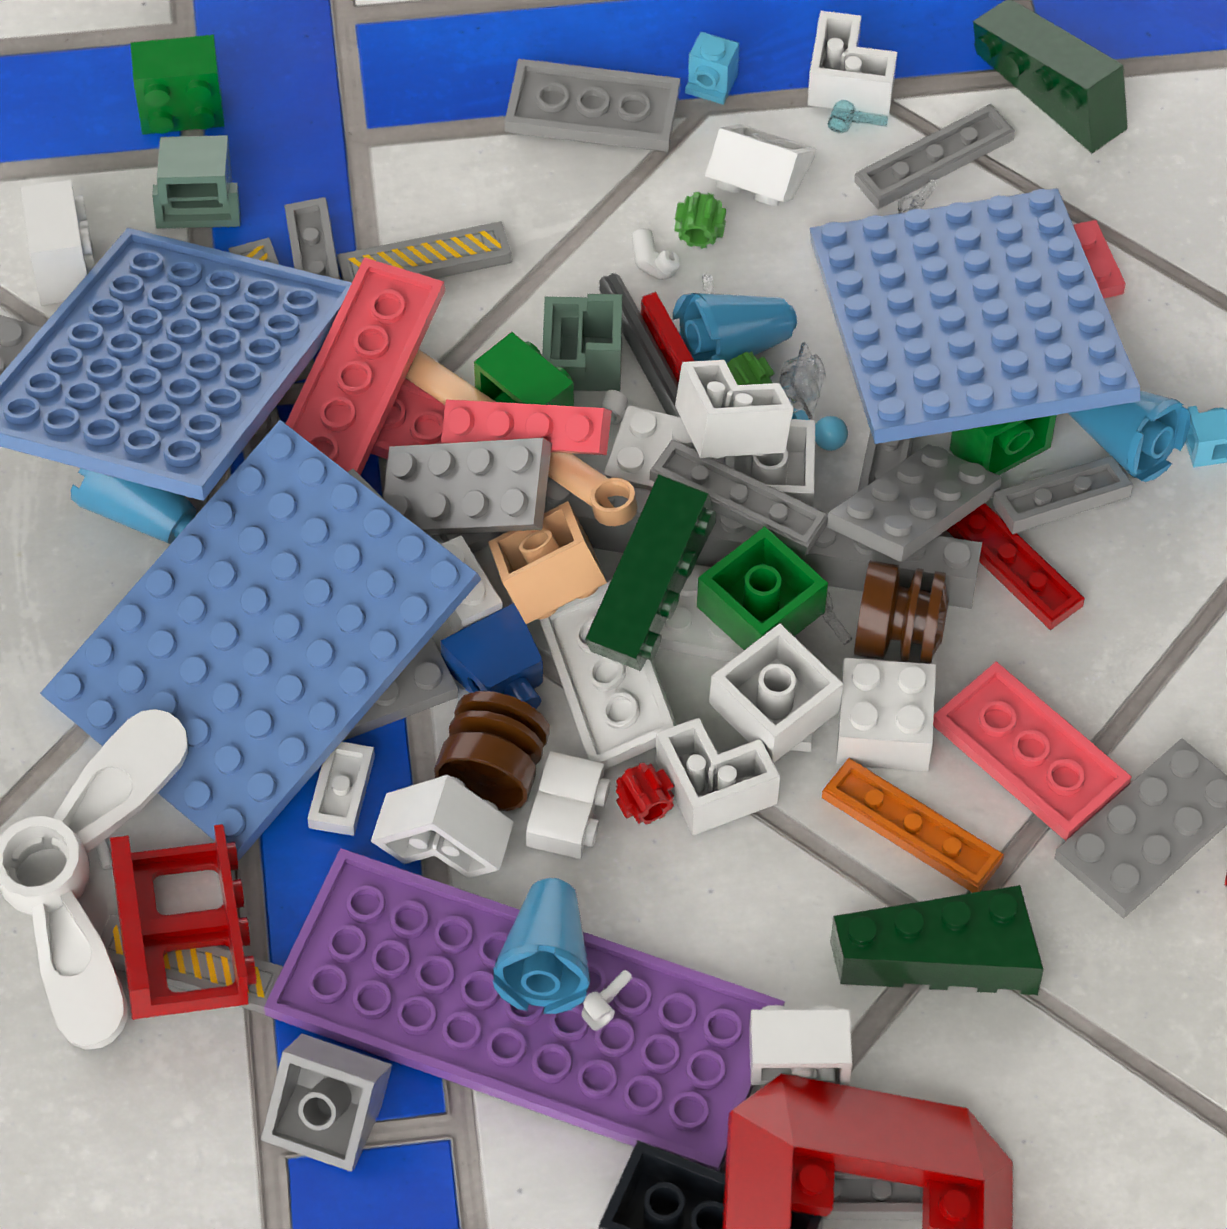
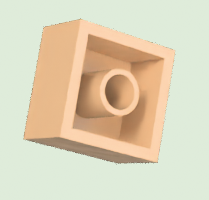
[488,501,607,624]

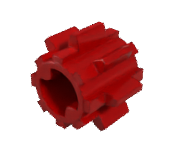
[615,762,675,825]

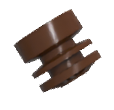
[854,560,949,664]
[434,691,550,811]

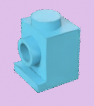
[685,32,739,105]
[1185,406,1227,468]

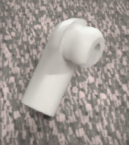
[632,228,680,279]

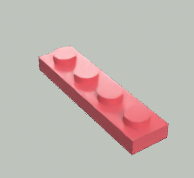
[441,399,612,455]

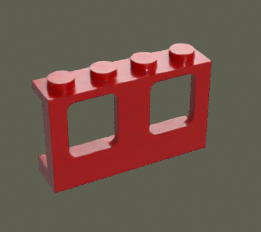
[110,824,257,1020]

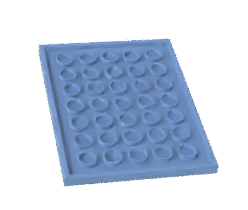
[810,188,1140,444]
[0,228,352,501]
[40,420,481,861]

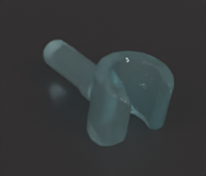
[828,100,888,133]

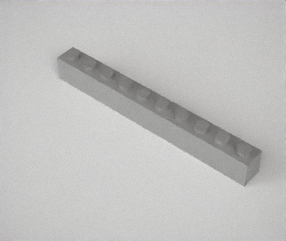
[544,477,982,609]

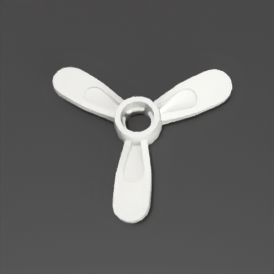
[0,709,188,1050]

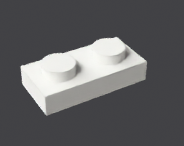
[307,742,375,836]

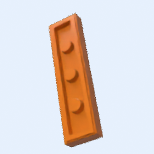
[822,758,1004,893]

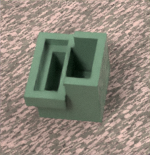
[152,135,241,229]
[542,294,622,392]

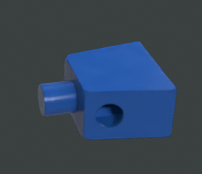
[440,603,543,709]

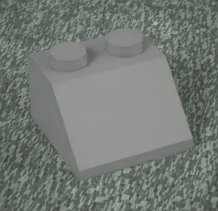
[261,1034,392,1172]

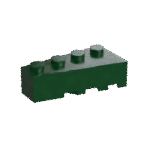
[973,0,1128,153]
[585,474,716,671]
[830,885,1044,995]

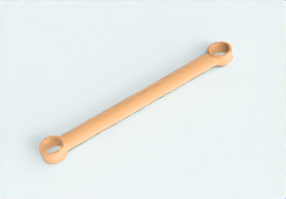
[406,349,638,527]

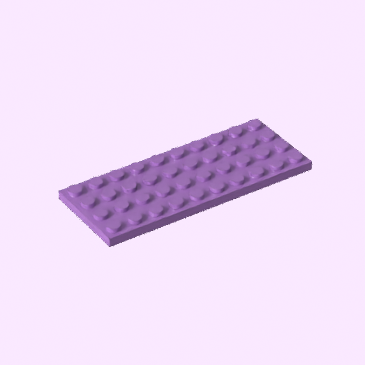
[264,848,785,1172]

